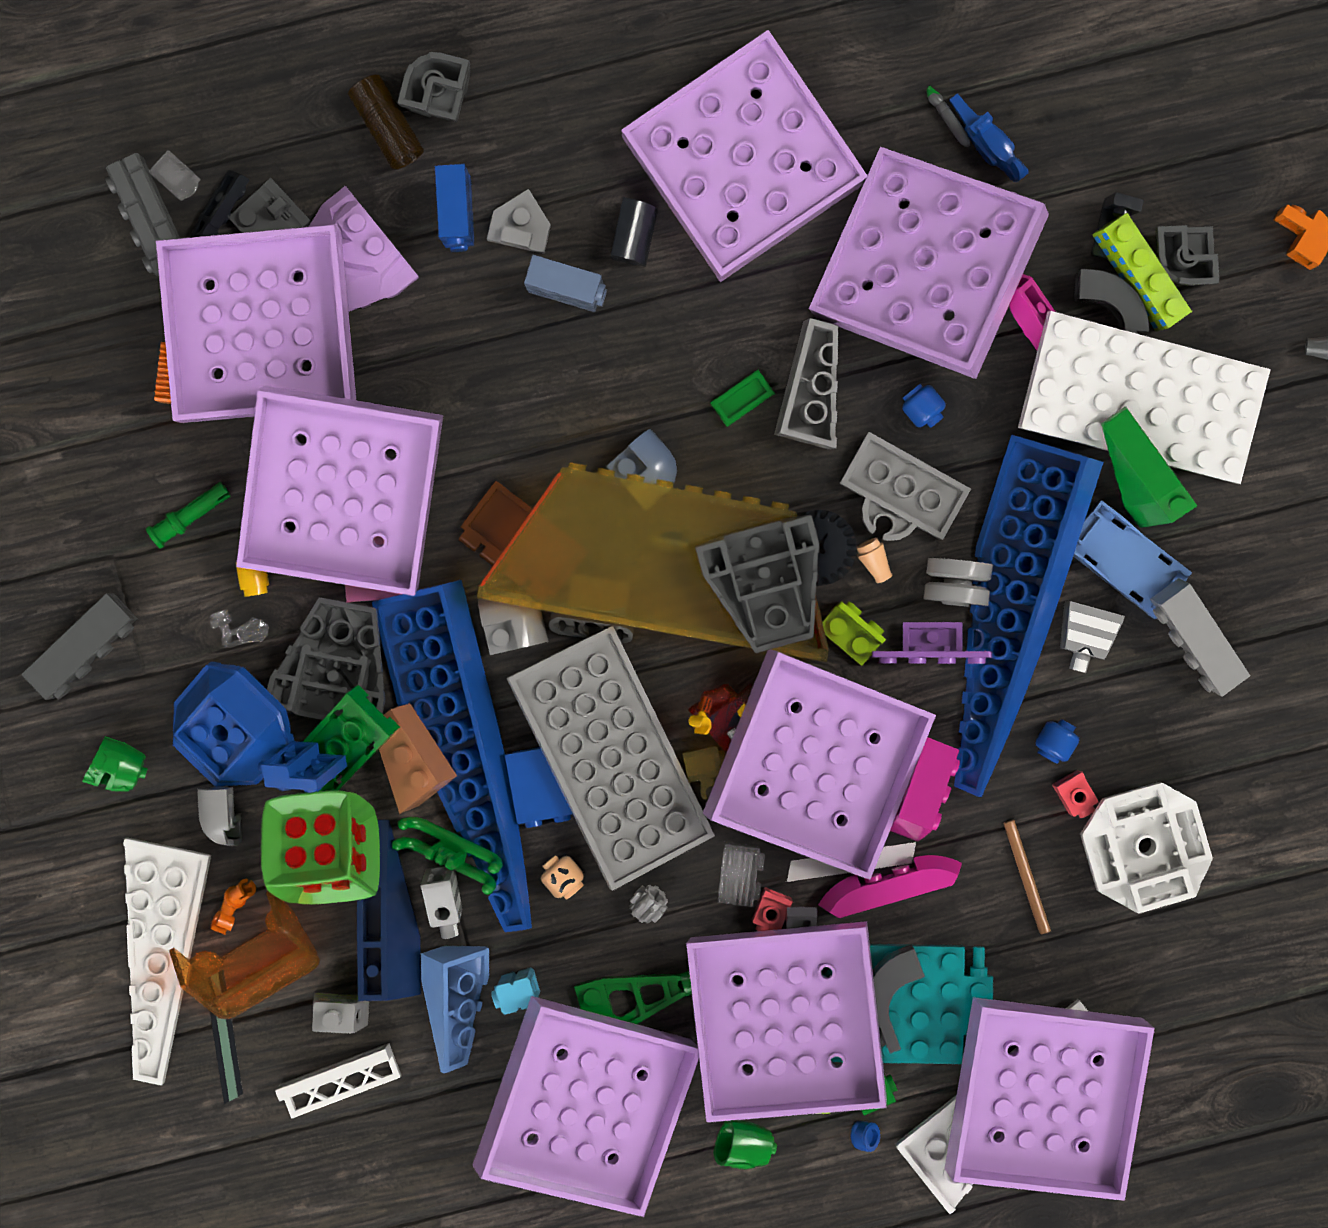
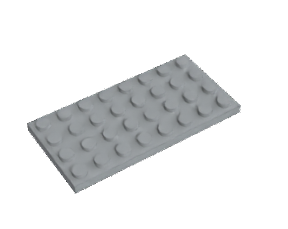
[506,626,715,891]

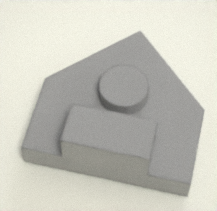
[487,189,551,254]

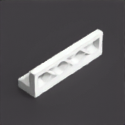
[275,1043,402,1119]

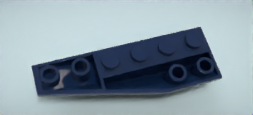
[357,819,422,1001]

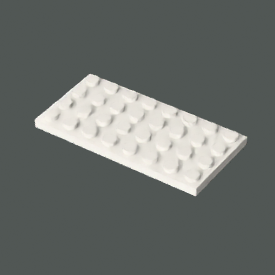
[1018,311,1271,484]

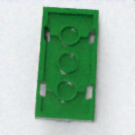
[303,685,400,791]

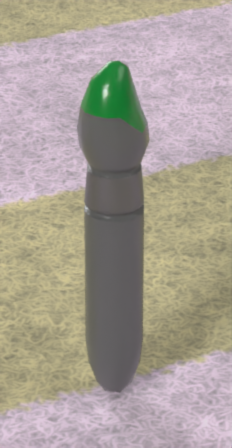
[926,86,970,147]

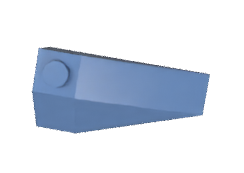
[421,946,489,1074]

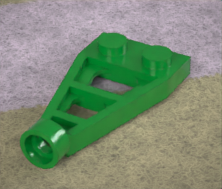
[574,971,692,1024]

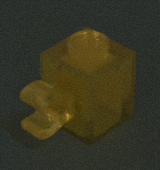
[682,745,725,799]

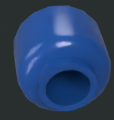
[902,384,946,428]
[1035,719,1079,764]

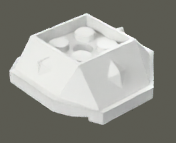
[1080,782,1213,914]

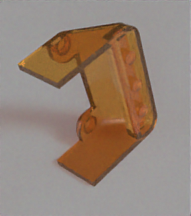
[169,891,320,1019]

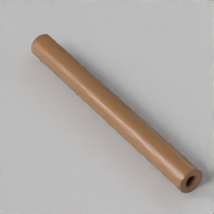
[1003,820,1051,934]

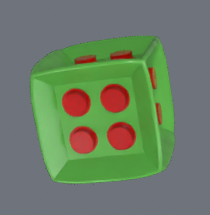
[261,791,380,904]

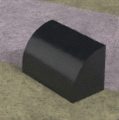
[611,197,658,267]

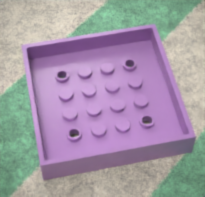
[621,30,868,282]
[809,147,1049,379]
[156,225,357,423]
[236,385,443,596]
[702,649,936,880]
[687,921,887,1122]
[472,996,699,1217]
[945,997,1155,1201]

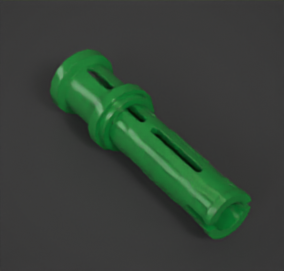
[145,481,231,549]

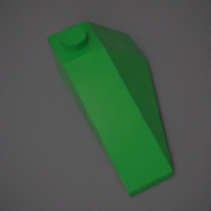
[1101,406,1197,528]

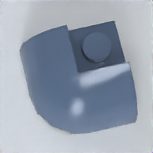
[606,429,677,511]

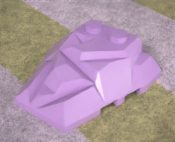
[294,186,419,312]

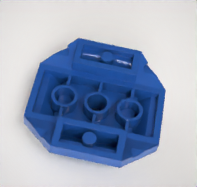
[173,662,295,786]

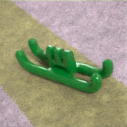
[392,817,503,895]

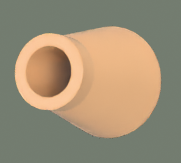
[857,538,893,583]

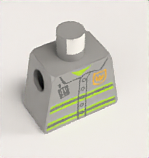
[312,993,369,1034]

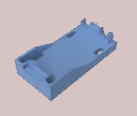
[1073,500,1192,619]

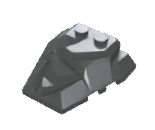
[267,597,385,721]

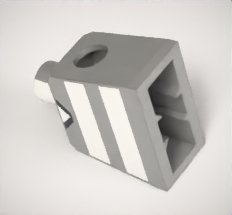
[1060,601,1125,673]
[421,866,462,939]

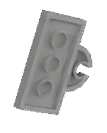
[839,432,971,541]

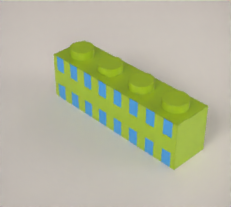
[1092,213,1192,332]

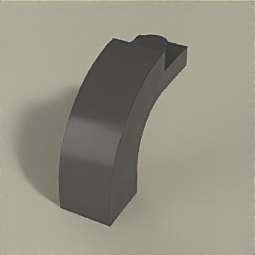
[1074,269,1149,335]
[873,945,925,1053]

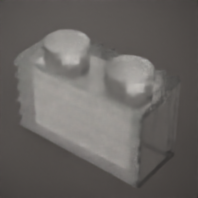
[717,842,765,907]

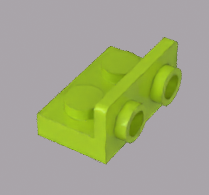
[822,601,886,666]

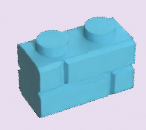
[491,967,540,1015]

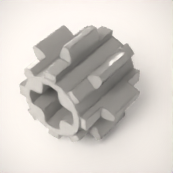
[630,885,668,923]

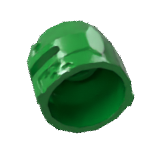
[82,736,148,791]
[713,1120,777,1170]

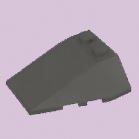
[695,515,819,653]

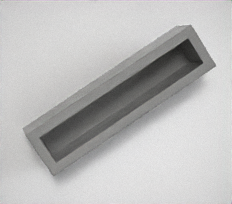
[1150,578,1250,697]

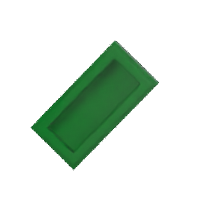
[710,370,775,427]

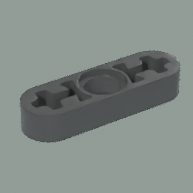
[549,606,635,643]

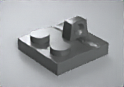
[229,178,312,233]

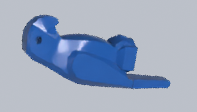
[949,94,1029,182]

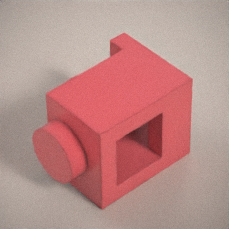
[1052,770,1099,818]
[752,887,793,931]

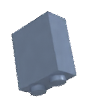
[524,255,607,312]

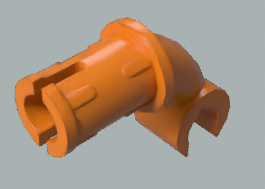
[211,879,256,935]

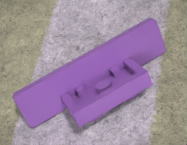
[872,622,992,664]

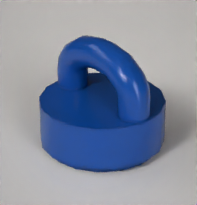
[851,1121,880,1152]

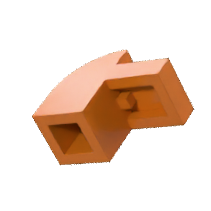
[1273,204,1328,270]

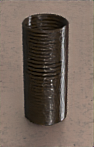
[348,74,424,169]

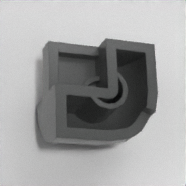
[398,52,470,122]
[1155,225,1219,285]

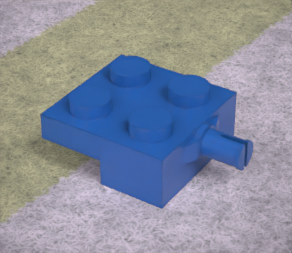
[258,741,347,793]

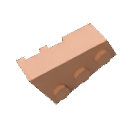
[379,703,457,814]

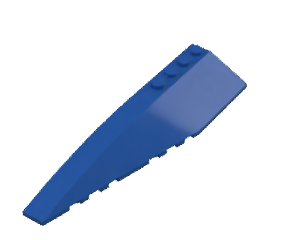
[954,435,1103,797]
[372,580,532,932]

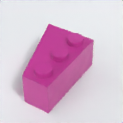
[890,737,960,842]

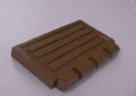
[458,481,589,604]

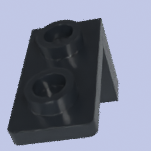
[1091,192,1144,260]

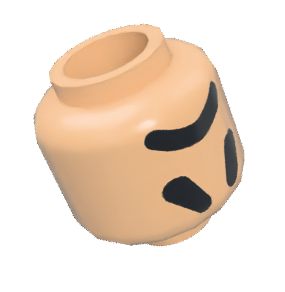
[541,855,584,900]

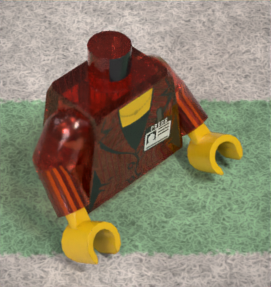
[688,683,753,753]

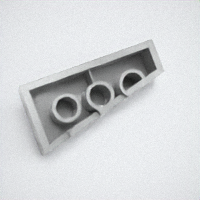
[774,318,838,450]

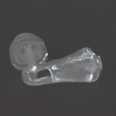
[209,609,269,647]

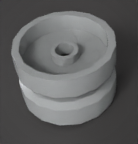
[923,558,993,607]

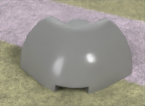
[478,591,549,655]
[197,786,242,846]

